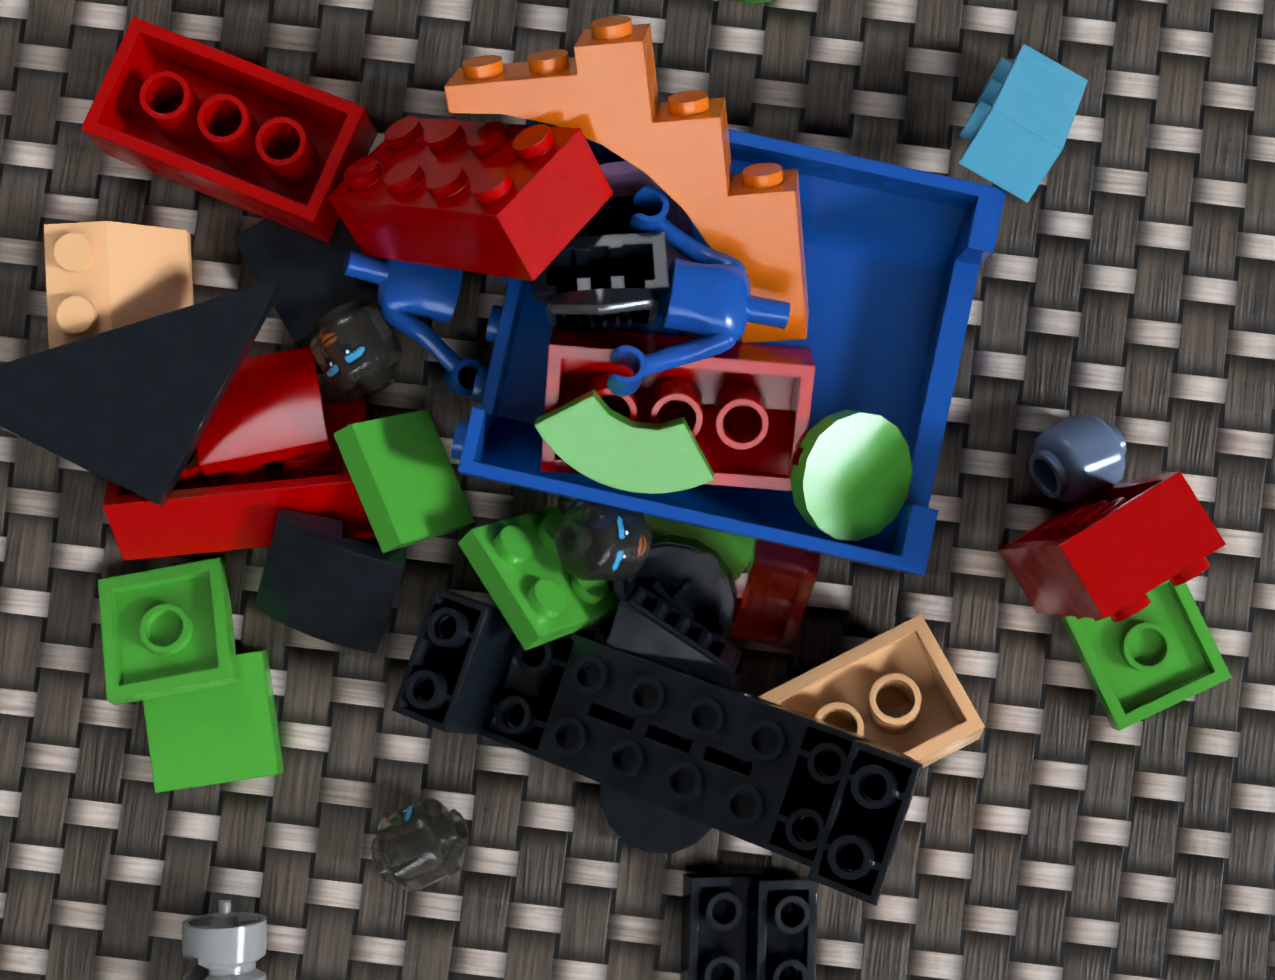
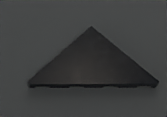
[0,281,281,507]

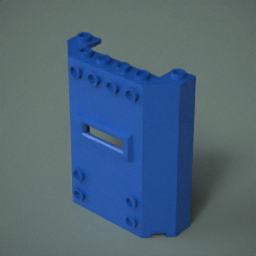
[451,119,1006,575]

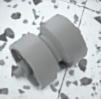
[182,900,267,980]

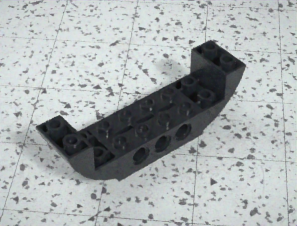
[392,587,923,906]

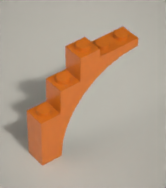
[444,16,809,343]

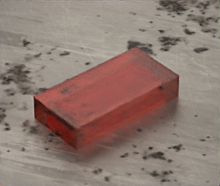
[731,540,820,650]

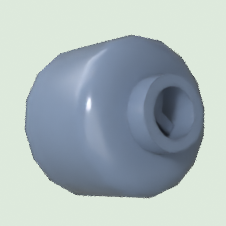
[1029,413,1127,504]

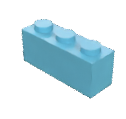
[959,44,1088,203]

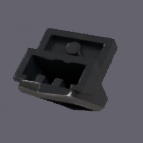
[533,196,669,330]

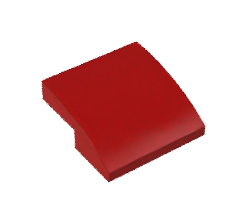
[197,346,331,476]

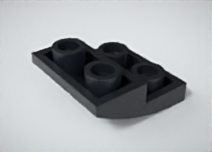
[255,508,406,654]
[680,873,818,980]

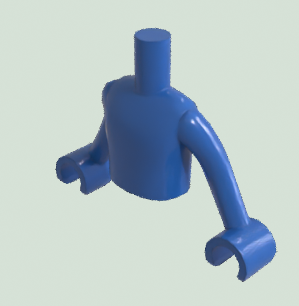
[606,186,790,396]
[343,250,481,396]

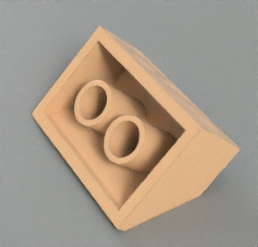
[44,221,194,349]
[758,614,985,768]

